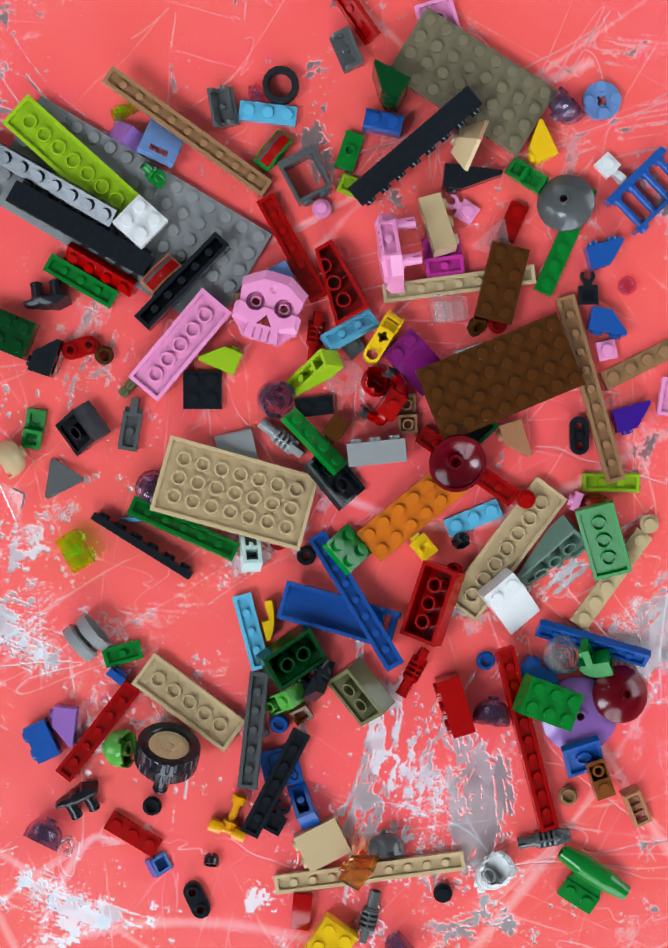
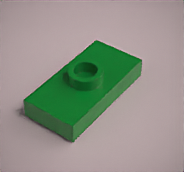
[334,130,365,173]

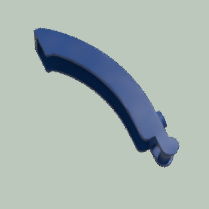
[276,580,402,644]

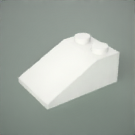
[477,568,540,635]

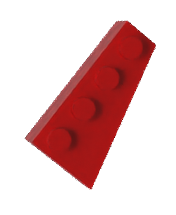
[315,239,371,326]

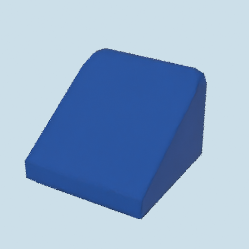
[145,851,173,878]

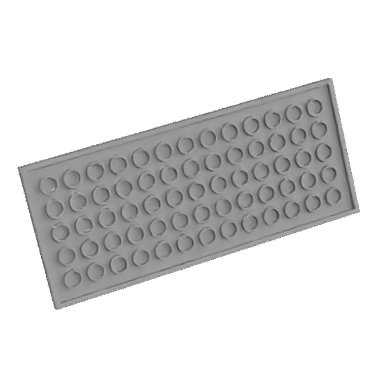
[0,96,272,314]

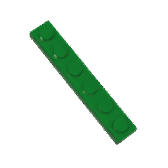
[533,189,597,297]
[126,496,240,562]

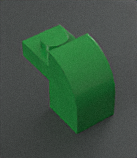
[578,638,614,678]

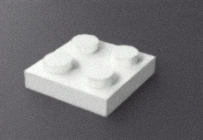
[112,194,168,250]

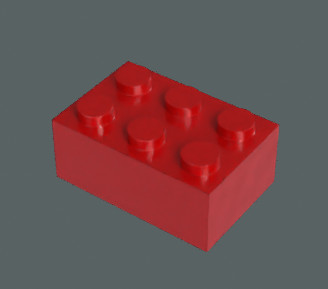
[432,671,476,739]

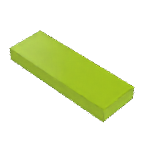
[581,473,640,492]

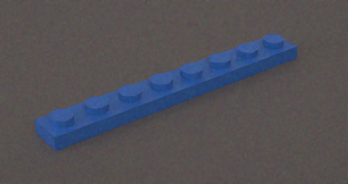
[308,530,404,672]

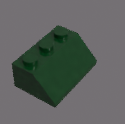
[372,59,410,112]
[255,624,328,691]

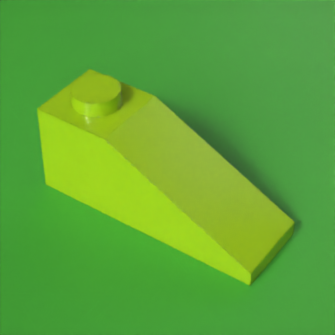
[286,349,344,397]

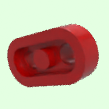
[61,336,100,360]

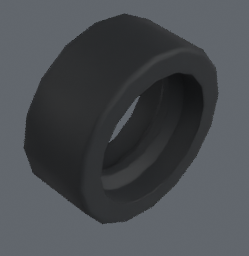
[262,66,299,105]

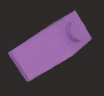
[49,704,80,747]

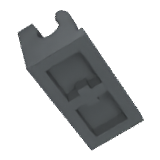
[329,25,364,74]
[207,85,240,129]

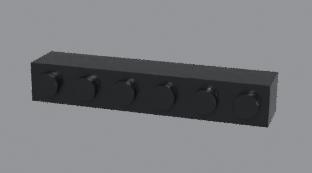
[134,232,230,331]

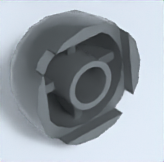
[368,829,406,860]

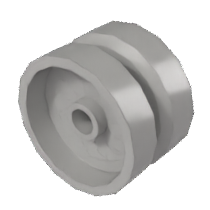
[62,613,111,662]

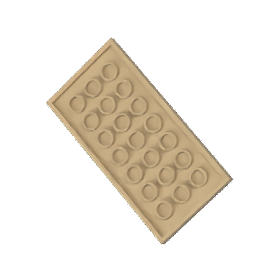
[149,435,317,551]

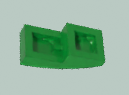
[505,157,549,195]
[21,407,48,450]

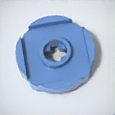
[582,80,622,121]

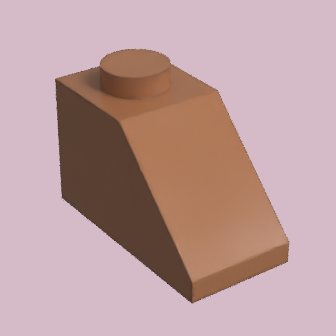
[495,419,533,457]

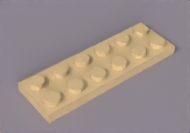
[131,652,245,752]

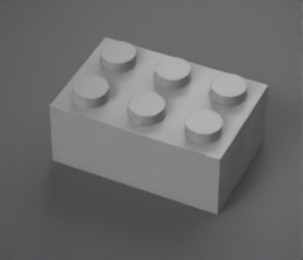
[346,435,407,467]

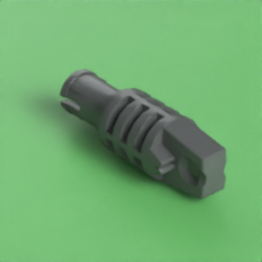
[517,828,571,850]
[357,889,382,944]

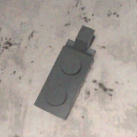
[117,397,143,452]

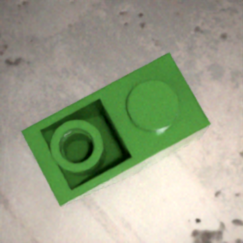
[266,681,305,716]

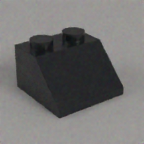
[55,400,111,457]

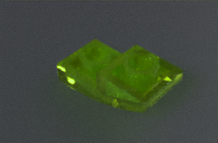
[110,102,140,121]

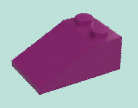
[383,328,441,397]

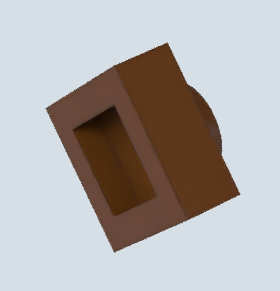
[288,701,314,726]

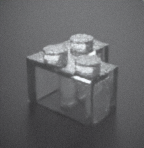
[427,293,470,325]

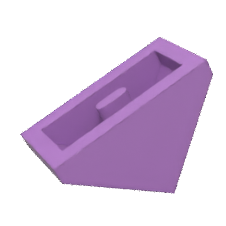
[108,120,143,156]

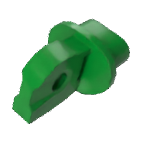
[140,162,166,190]

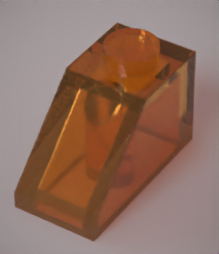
[338,855,379,891]

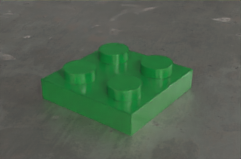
[322,523,372,576]

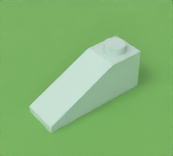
[239,535,263,573]

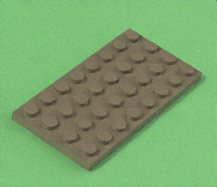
[390,7,557,157]

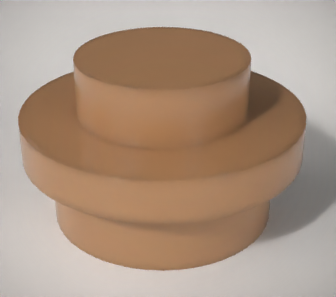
[558,786,578,806]

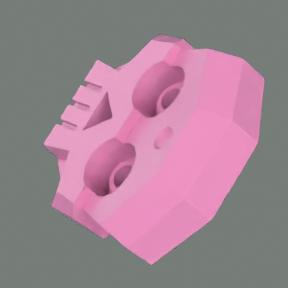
[374,213,422,294]
[231,270,308,347]

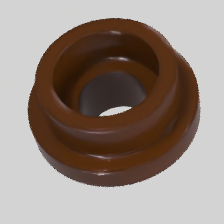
[94,345,114,365]

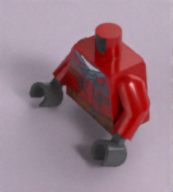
[356,365,409,426]

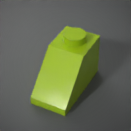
[198,345,243,376]

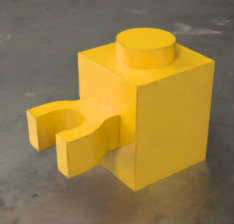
[408,532,438,561]

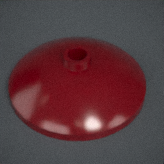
[429,435,486,492]
[592,665,647,723]

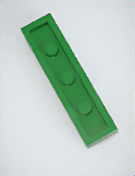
[42,253,119,309]
[281,407,348,476]

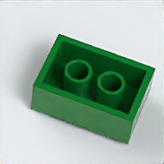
[512,673,584,732]

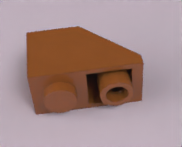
[585,758,616,801]

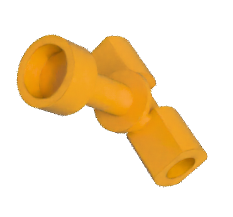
[207,793,247,843]

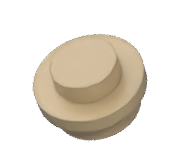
[639,514,659,533]

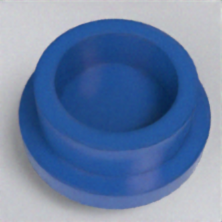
[476,651,495,670]
[270,714,289,733]

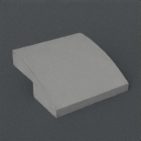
[214,428,259,460]

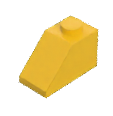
[526,118,559,167]

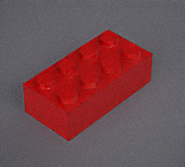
[399,560,466,647]

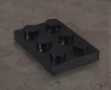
[302,456,366,511]

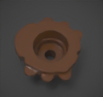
[466,317,489,337]

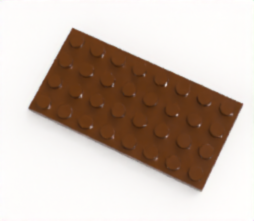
[415,312,586,439]

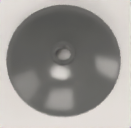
[537,174,595,232]

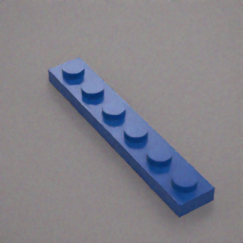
[535,619,651,667]

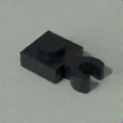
[577,271,599,306]
[263,799,291,836]

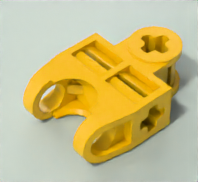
[363,309,405,364]

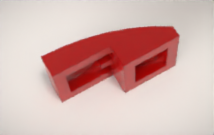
[290,892,313,931]

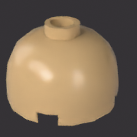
[0,440,27,480]

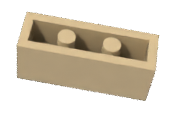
[418,192,459,257]

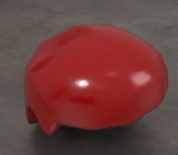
[361,366,389,397]

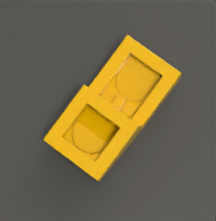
[262,599,275,641]

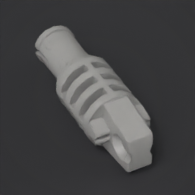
[257,418,305,458]

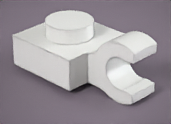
[593,152,627,185]

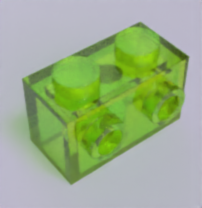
[54,528,97,574]

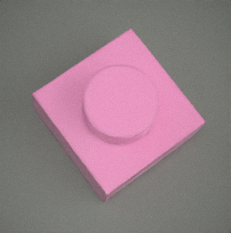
[594,339,618,362]
[566,491,584,512]

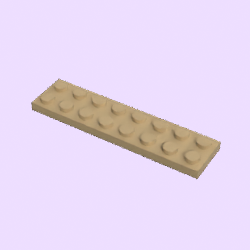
[455,476,568,622]

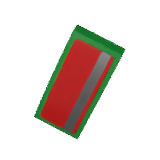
[254,129,293,172]

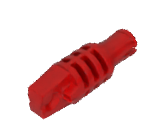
[306,311,325,361]
[396,646,429,698]

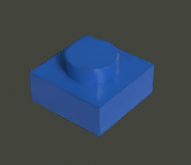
[106,666,128,685]

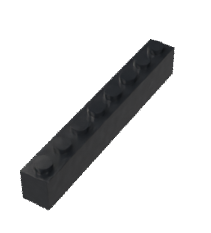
[348,86,482,206]
[6,180,155,278]

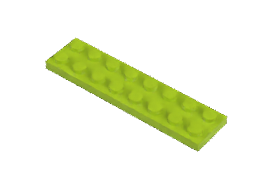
[2,94,139,216]

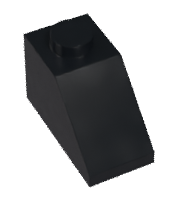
[26,339,64,378]

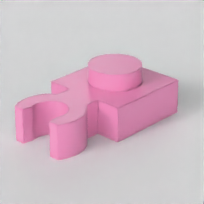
[447,194,480,226]

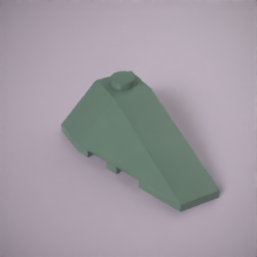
[517,514,586,586]

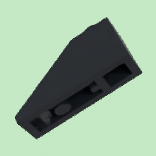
[441,163,503,194]

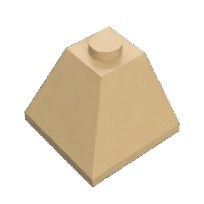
[450,120,489,171]

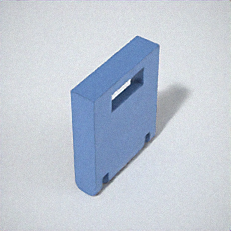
[136,118,183,168]

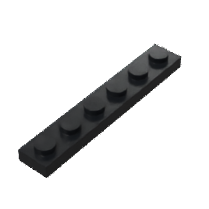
[90,511,194,580]
[240,727,311,839]

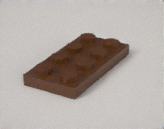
[474,241,530,325]

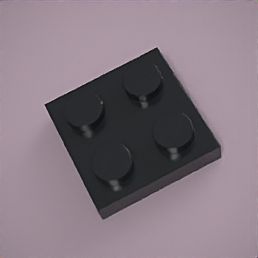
[183,371,222,409]

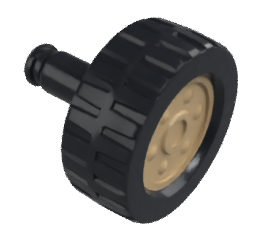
[134,722,201,794]

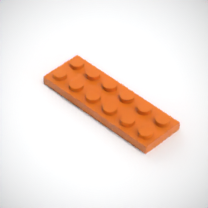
[356,472,469,562]

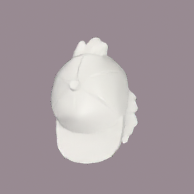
[474,851,516,894]

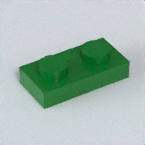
[102,639,144,668]

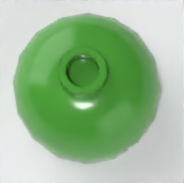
[102,729,137,768]

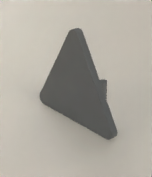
[45,458,84,499]

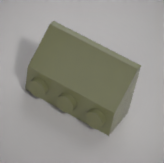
[328,657,395,727]

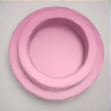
[312,199,331,219]

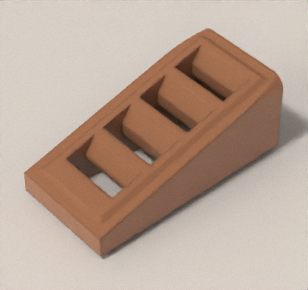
[619,784,653,829]

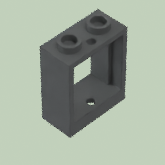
[277,145,333,207]

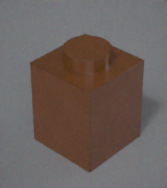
[322,413,350,444]

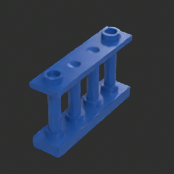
[603,146,668,235]

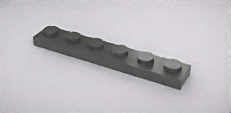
[237,671,270,790]

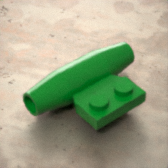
[557,845,631,915]

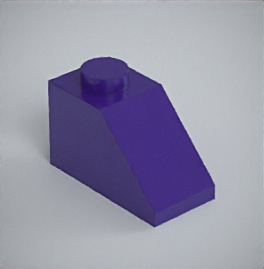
[609,400,651,436]

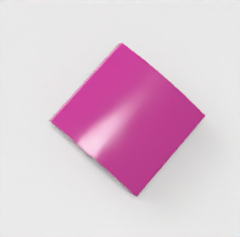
[421,234,465,278]

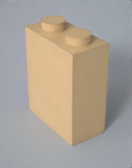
[292,814,352,873]

